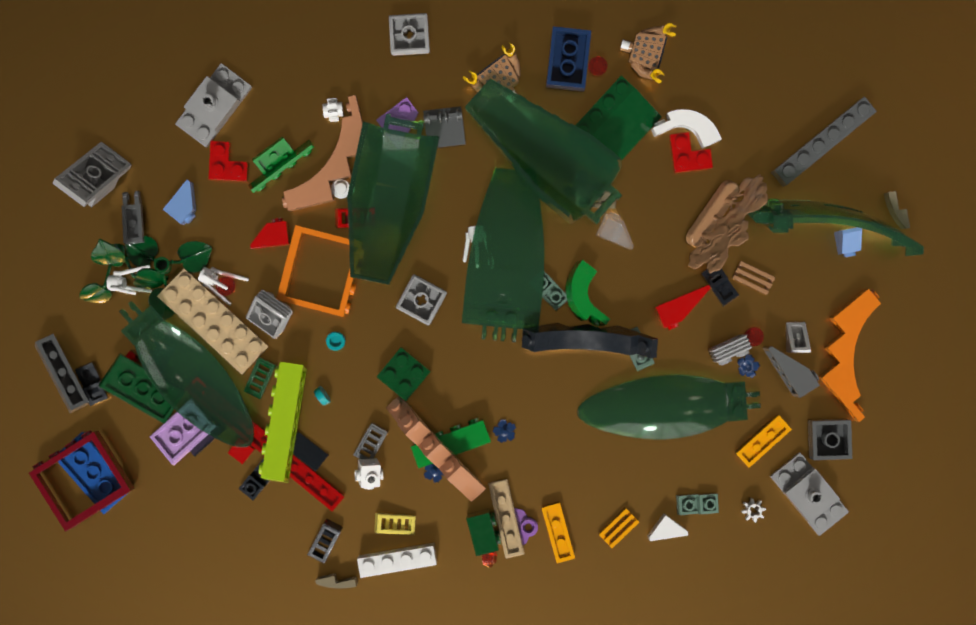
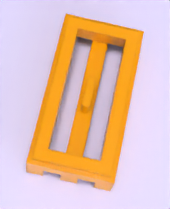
[599,508,639,548]

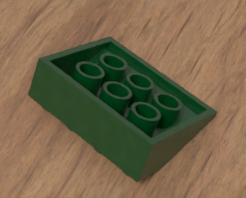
[568,75,662,173]

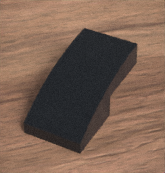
[701,268,739,307]
[75,361,108,406]

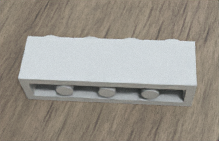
[357,543,437,578]

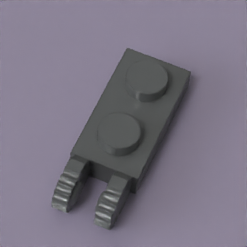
[122,191,144,245]

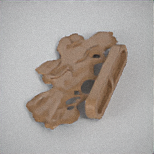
[686,174,768,273]

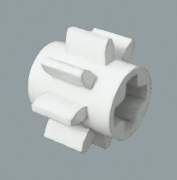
[323,98,344,122]
[741,498,766,523]

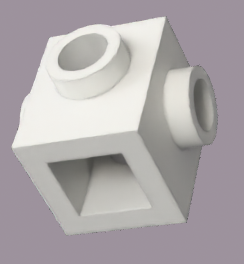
[355,458,383,490]

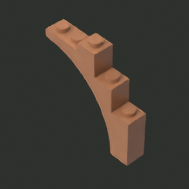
[386,396,486,502]

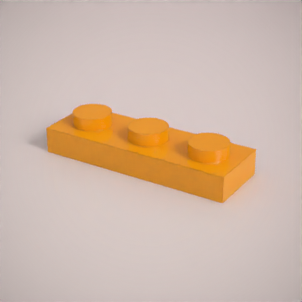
[736,415,792,468]
[541,502,575,563]

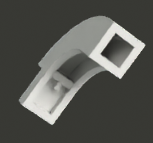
[651,109,722,149]

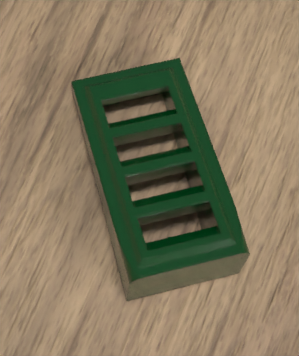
[244,357,278,399]

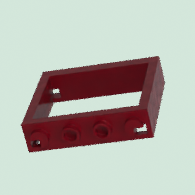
[29,430,135,532]

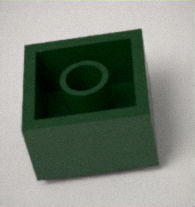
[377,347,431,401]
[466,508,502,556]

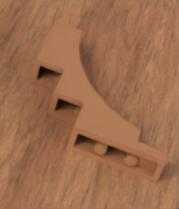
[282,95,370,212]

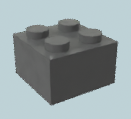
[808,419,852,460]

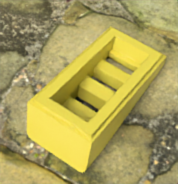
[374,513,416,535]

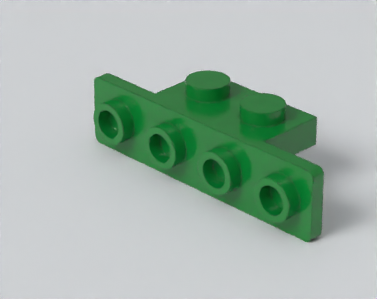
[248,136,314,193]

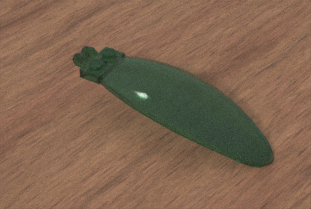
[119,301,254,447]
[577,375,761,439]

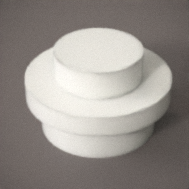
[331,179,351,199]

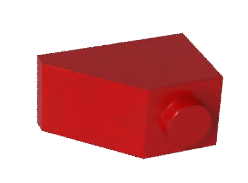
[250,218,291,249]

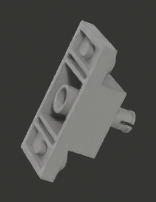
[175,63,253,148]
[53,142,132,207]
[770,452,849,536]

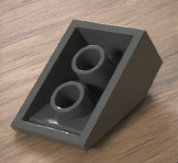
[762,346,820,398]

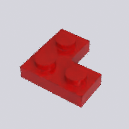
[669,132,713,173]
[208,141,249,182]

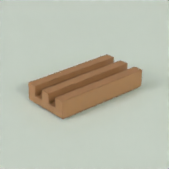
[732,261,775,295]

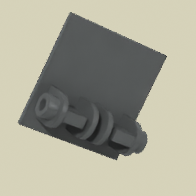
[423,106,466,149]

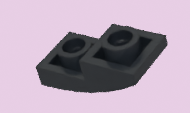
[239,458,270,501]

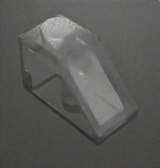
[596,212,634,250]

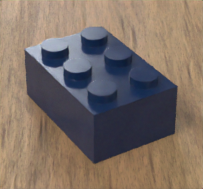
[546,26,591,92]

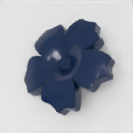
[737,354,760,378]
[493,419,516,443]
[424,464,444,483]

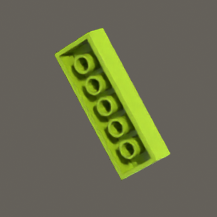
[259,362,307,483]

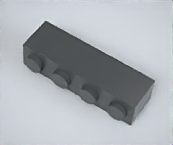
[35,334,89,413]

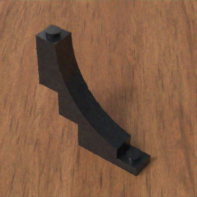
[522,323,658,359]

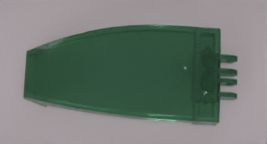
[462,167,544,342]
[748,199,924,256]

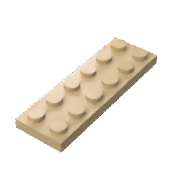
[157,269,268,375]

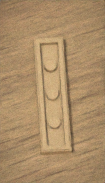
[488,479,525,559]

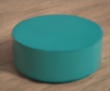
[326,332,346,351]
[314,386,331,405]

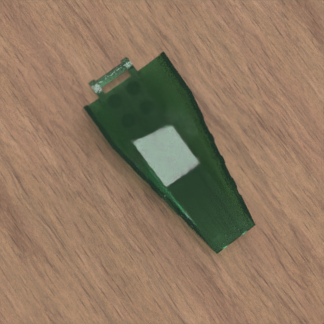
[465,79,622,225]

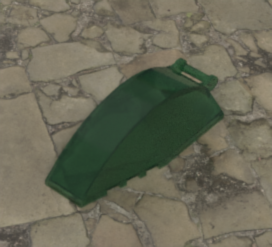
[347,114,440,285]

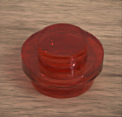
[588,56,608,76]
[216,277,235,296]
[745,327,764,346]
[482,552,497,568]

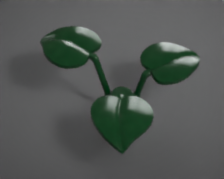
[125,236,212,321]
[79,239,169,303]

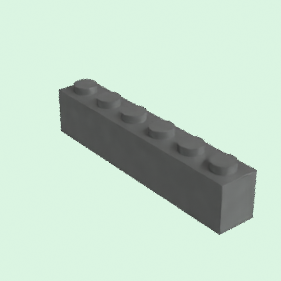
[771,97,877,187]

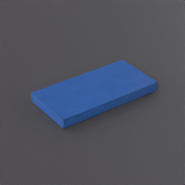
[58,431,128,514]

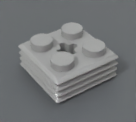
[389,13,430,56]
[396,275,447,325]
[246,290,293,339]
[708,334,752,366]

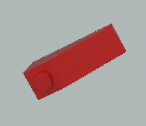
[654,285,710,330]

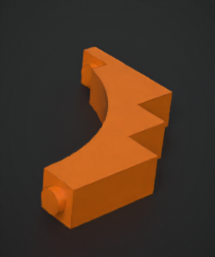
[819,289,881,422]

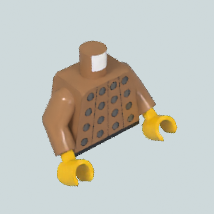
[620,23,677,83]
[463,42,521,103]

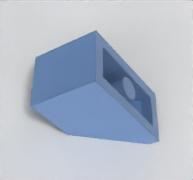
[163,180,196,225]
[834,227,862,257]

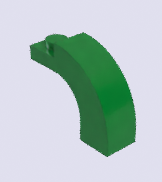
[566,260,610,327]

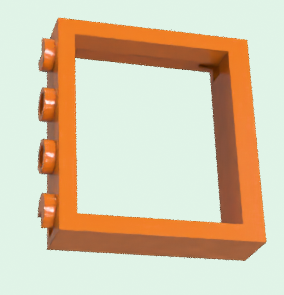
[276,225,366,317]

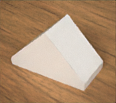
[786,322,811,353]
[648,513,688,541]

